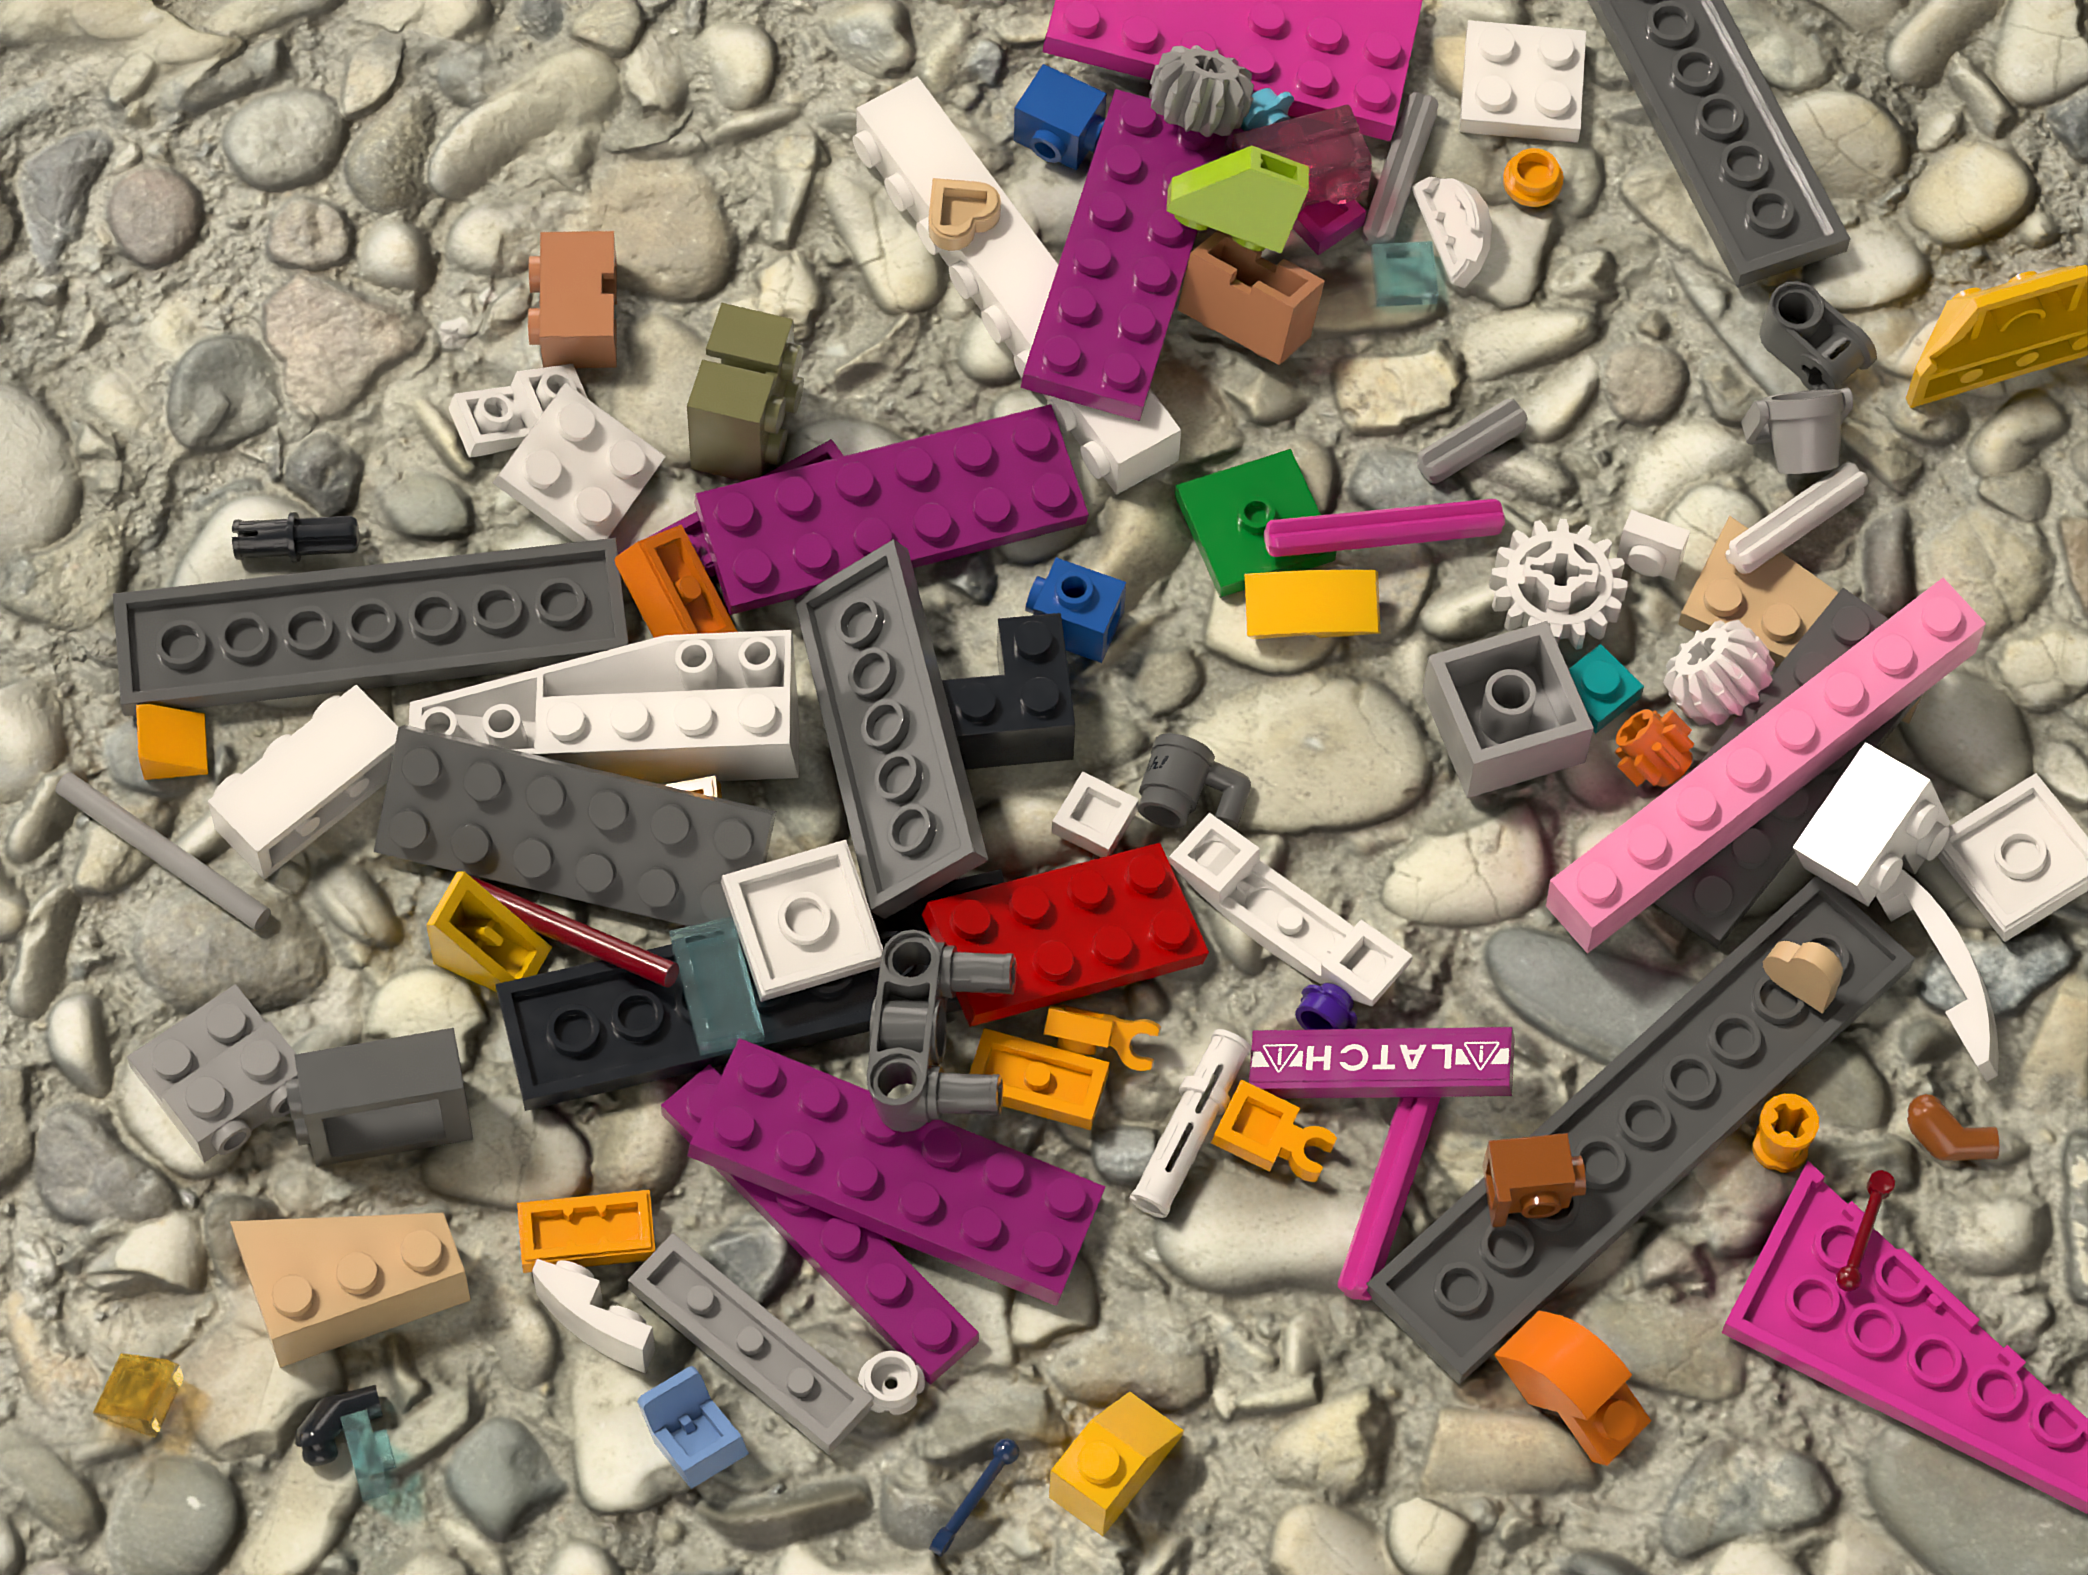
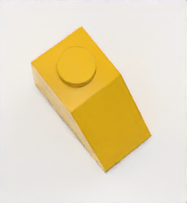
[1049,1392,1184,1537]

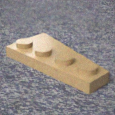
[1678,515,1924,724]

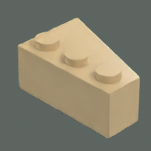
[230,1213,471,1368]

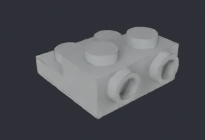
[127,984,298,1163]

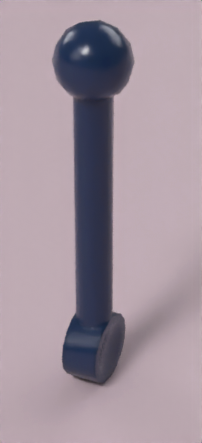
[929,1438,1019,1557]

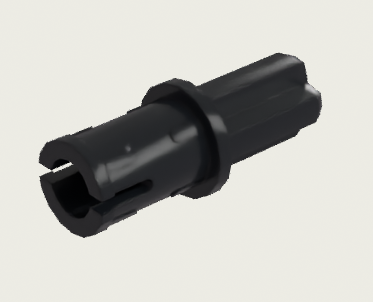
[232,512,360,562]

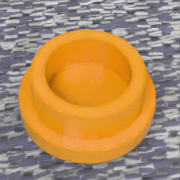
[1503,148,1564,207]

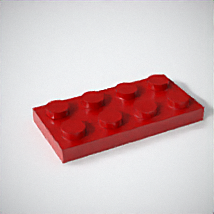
[922,843,1209,1027]

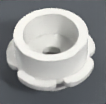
[858,1351,925,1415]

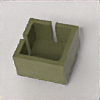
[687,302,804,481]

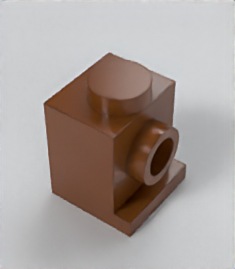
[1482,1133,1586,1227]

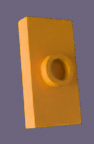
[517,1190,655,1273]

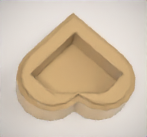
[928,178,1001,251]
[1763,941,1843,1014]

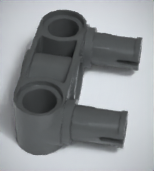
[867,930,1017,1132]

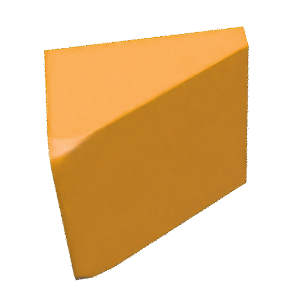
[136,704,208,780]

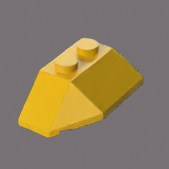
[1906,265,2088,408]

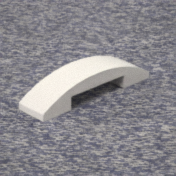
[1169,813,1413,1006]
[1876,869,1999,1082]

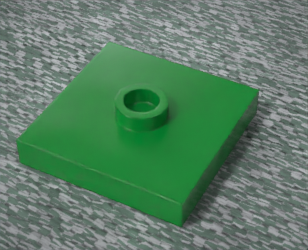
[1175,449,1337,598]

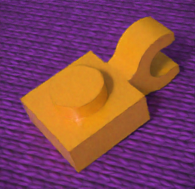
[1044,1003,1161,1071]

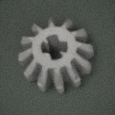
[1149,45,1254,137]

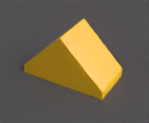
[426,871,552,992]

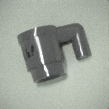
[1138,733,1251,830]

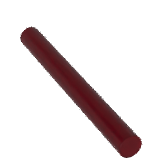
[469,875,679,988]

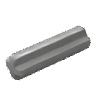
[1416,399,1528,483]

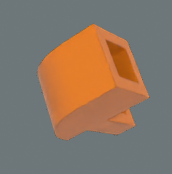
[1494,1310,1652,1466]

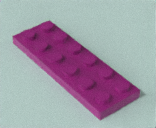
[1020,89,1228,421]
[694,404,1089,615]
[687,1038,1106,1306]

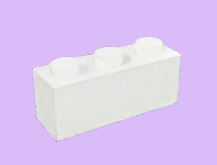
[208,685,398,880]

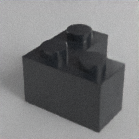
[942,613,1075,770]

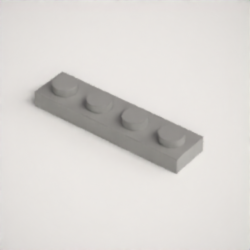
[628,1233,874,1455]

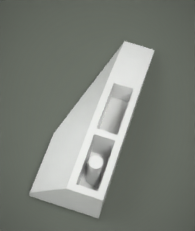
[409,630,799,783]

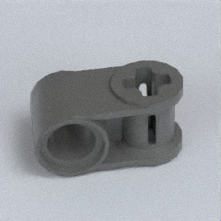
[1759,281,1877,390]

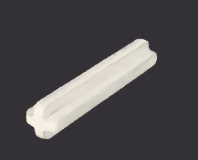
[1725,463,1869,574]

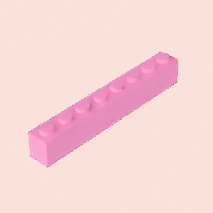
[1546,578,1986,954]

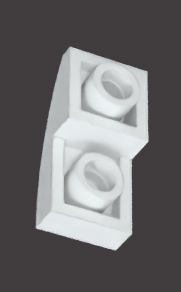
[448,364,588,458]
[532,1259,655,1373]

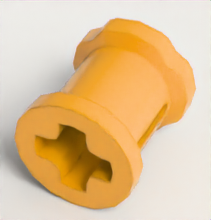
[1752,1093,1819,1173]

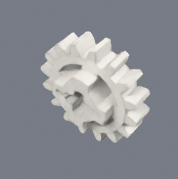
[1489,519,1628,650]

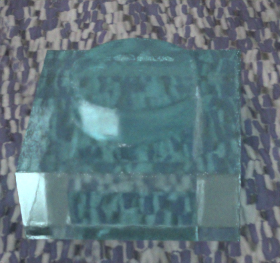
[340,1409,397,1501]

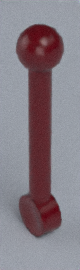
[1836,1170,1895,1292]

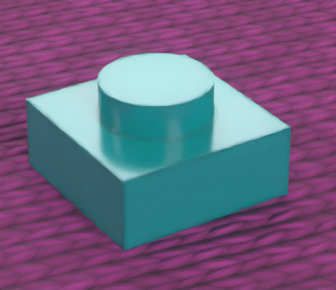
[1568,644,1644,734]

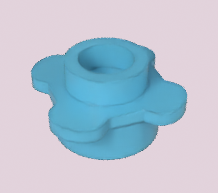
[1239,88,1294,148]

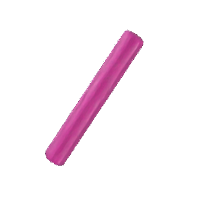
[1264,499,1505,557]
[1337,1097,1441,1301]

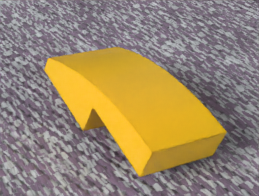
[1245,570,1381,639]

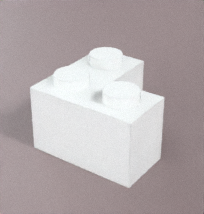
[1793,742,1951,906]

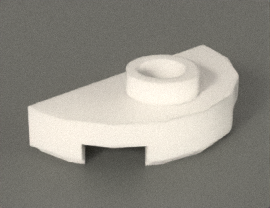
[1411,177,1492,288]

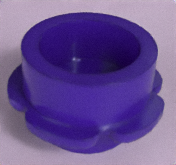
[1295,983,1358,1030]

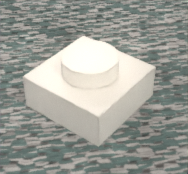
[1616,510,1690,581]
[1052,771,1139,857]

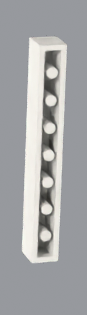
[853,76,1181,495]

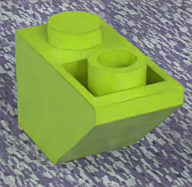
[1166,145,1309,253]

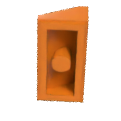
[614,524,738,638]

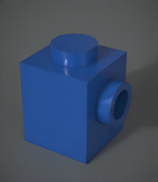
[1014,64,1107,170]
[1025,557,1126,663]

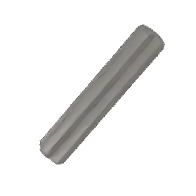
[1362,92,1439,250]

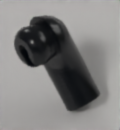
[295,1384,383,1467]

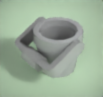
[1741,388,1853,474]

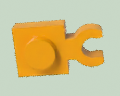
[1211,1080,1337,1182]

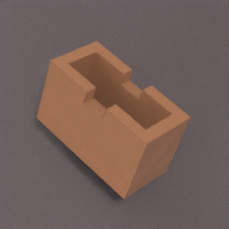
[1177,230,1325,365]
[528,231,617,368]

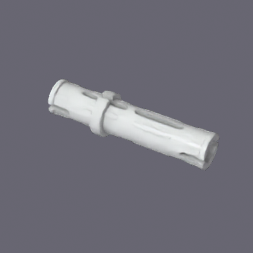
[1129,1029,1252,1218]

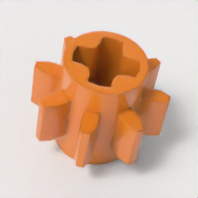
[1615,709,1694,787]

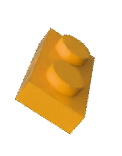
[969,1028,1110,1130]

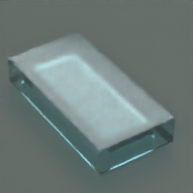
[669,917,764,1056]

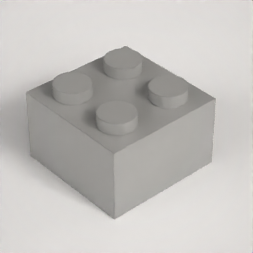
[1422,621,1594,798]

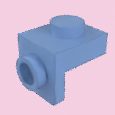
[637,1366,749,1489]

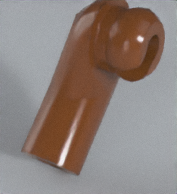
[1907,1094,2000,1161]

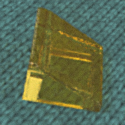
[93,1353,184,1438]

